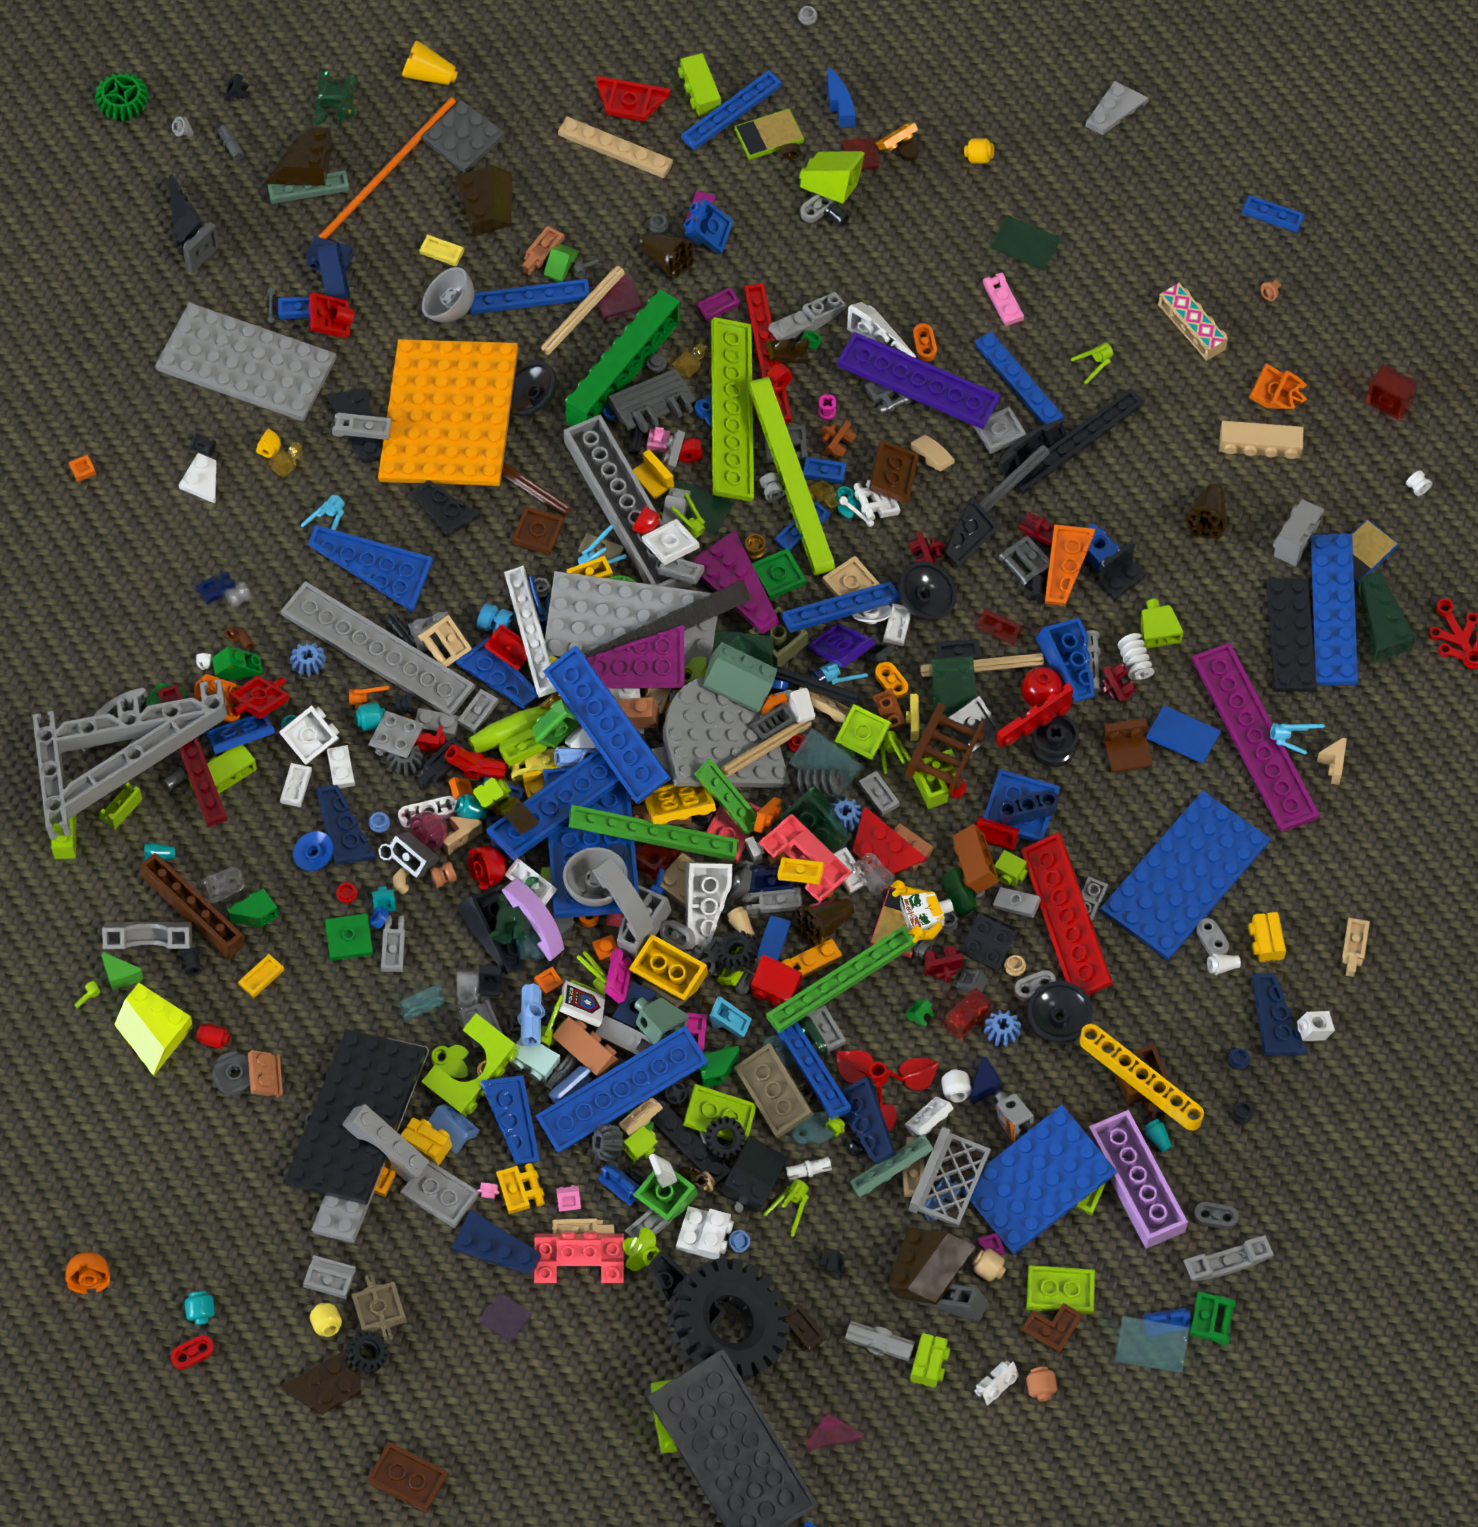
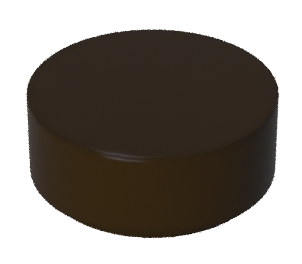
[899,141,919,161]
[781,143,801,160]

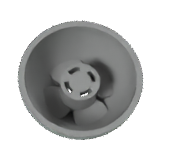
[422,267,474,323]
[563,847,627,907]

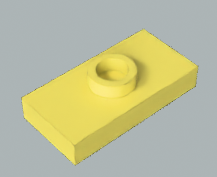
[419,235,464,266]
[906,694,920,741]

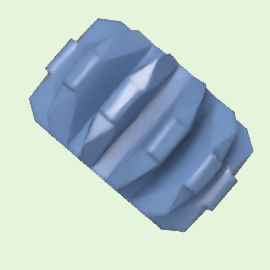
[290,641,326,677]
[827,796,862,834]
[984,1009,1021,1047]

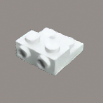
[279,705,340,765]
[676,1206,734,1260]

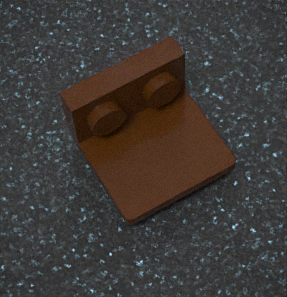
[1102,718,1153,773]

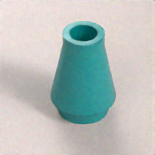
[144,842,175,861]
[1144,1119,1173,1153]

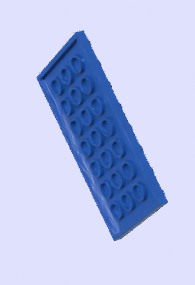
[543,767,639,919]
[1100,791,1271,961]

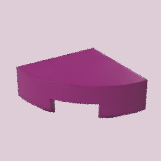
[976,1233,1005,1255]

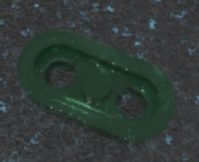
[799,1016,828,1057]

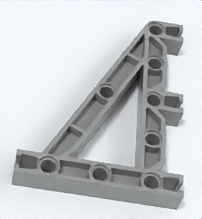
[32,679,227,839]

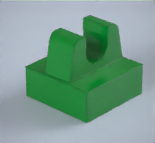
[904,999,935,1026]

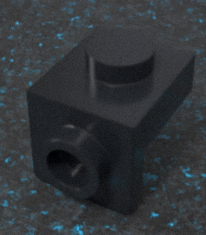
[863,634,894,664]
[478,964,502,997]

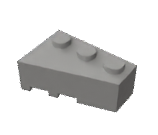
[1273,499,1324,566]

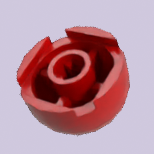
[1021,667,1063,707]
[467,845,507,890]

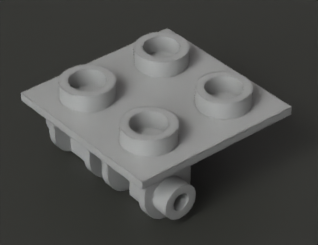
[368,711,424,758]

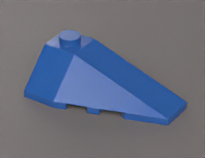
[1035,618,1095,702]

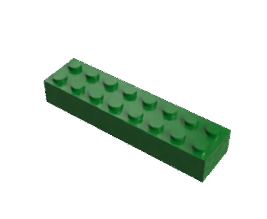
[565,289,680,426]

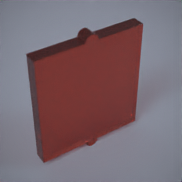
[843,137,879,171]

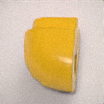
[256,428,281,458]

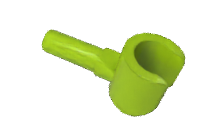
[74,981,100,1009]

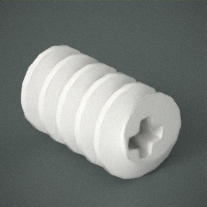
[1118,633,1155,680]

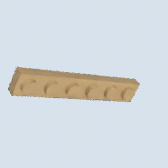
[558,117,673,178]

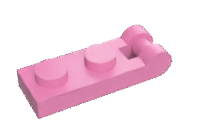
[983,272,1024,327]

